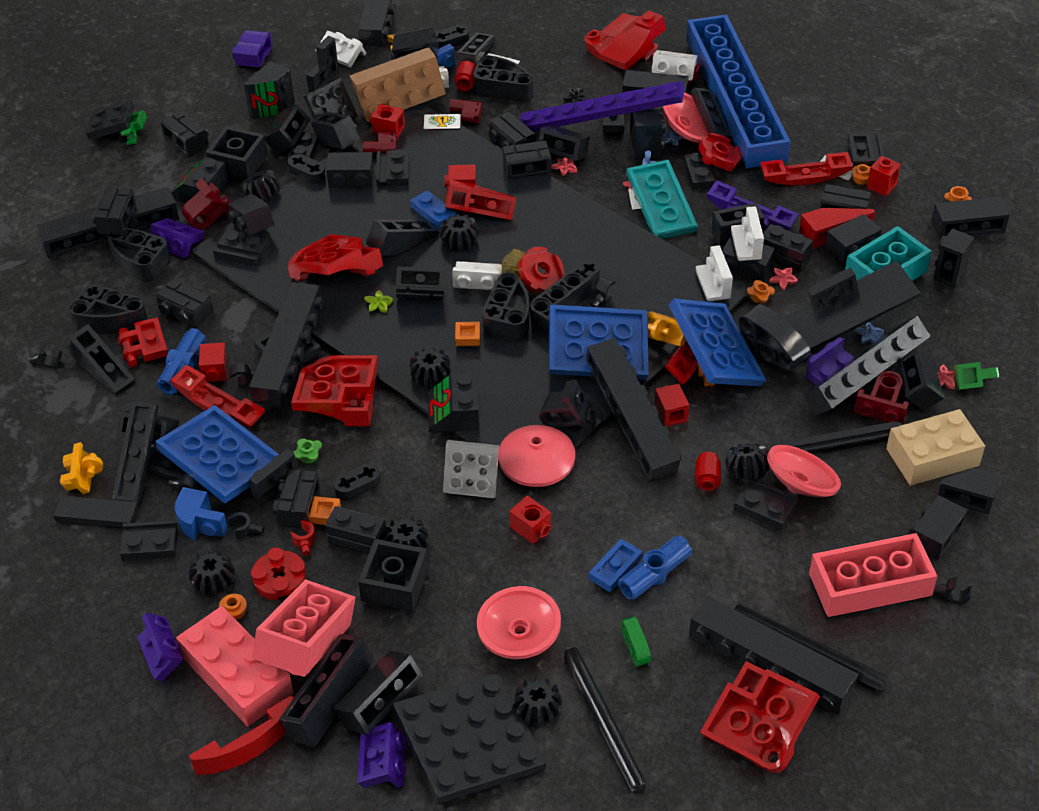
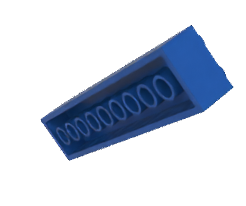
[686,14,791,169]

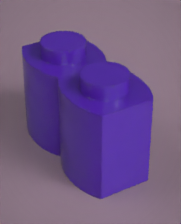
[232,30,272,67]

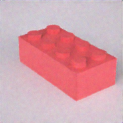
[809,533,937,617]
[252,579,356,677]
[176,606,294,727]

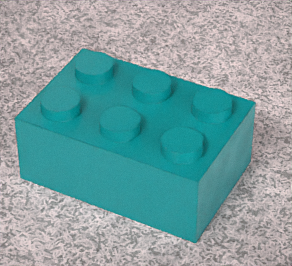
[845,226,932,281]

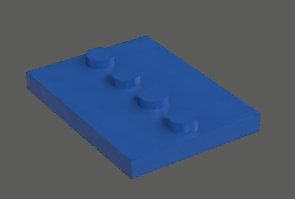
[668,298,766,386]
[549,305,649,380]
[155,405,279,503]

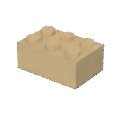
[886,409,985,486]

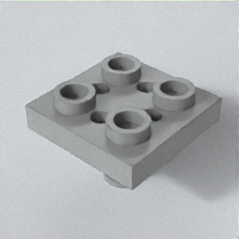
[443,440,499,498]

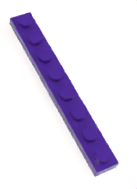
[520,81,685,132]

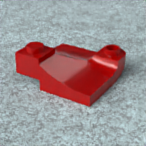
[584,10,666,70]
[287,234,383,281]
[291,355,379,426]
[700,661,820,773]

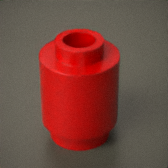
[454,61,476,91]
[695,452,721,491]

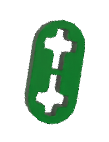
[620,616,651,667]

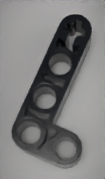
[530,260,600,337]

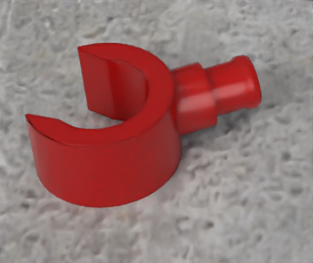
[290,520,316,556]

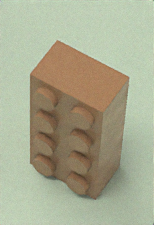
[350,47,446,123]

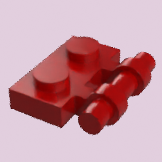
[118,317,168,367]

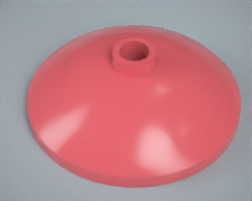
[662,92,709,143]
[498,425,575,487]
[767,445,841,498]
[477,586,561,659]

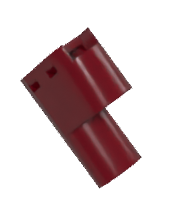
[450,99,483,123]
[363,132,397,154]

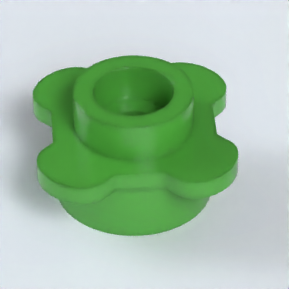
[293,439,322,463]

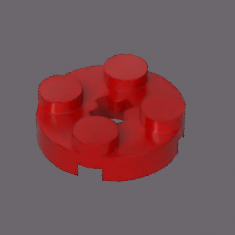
[698,133,742,172]
[517,247,565,294]
[251,548,306,600]

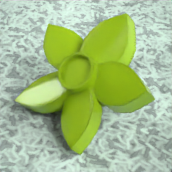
[365,290,393,313]

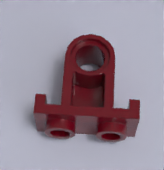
[182,178,231,230]
[854,371,909,425]

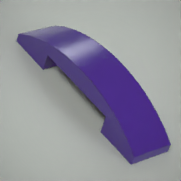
[707,180,799,231]

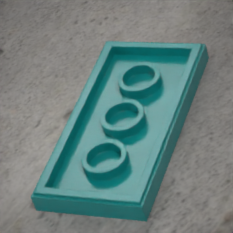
[626,160,698,239]

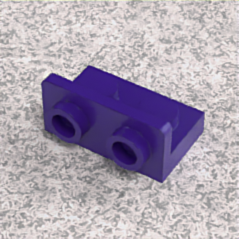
[150,218,205,258]
[806,337,854,384]
[137,613,183,681]
[357,722,407,788]

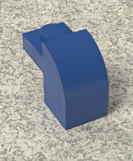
[175,487,228,541]

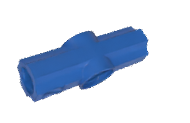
[157,328,206,395]
[618,536,692,600]

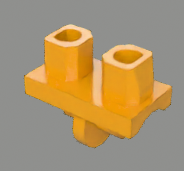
[647,312,686,346]
[60,442,103,494]

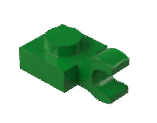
[121,110,147,145]
[953,362,999,390]

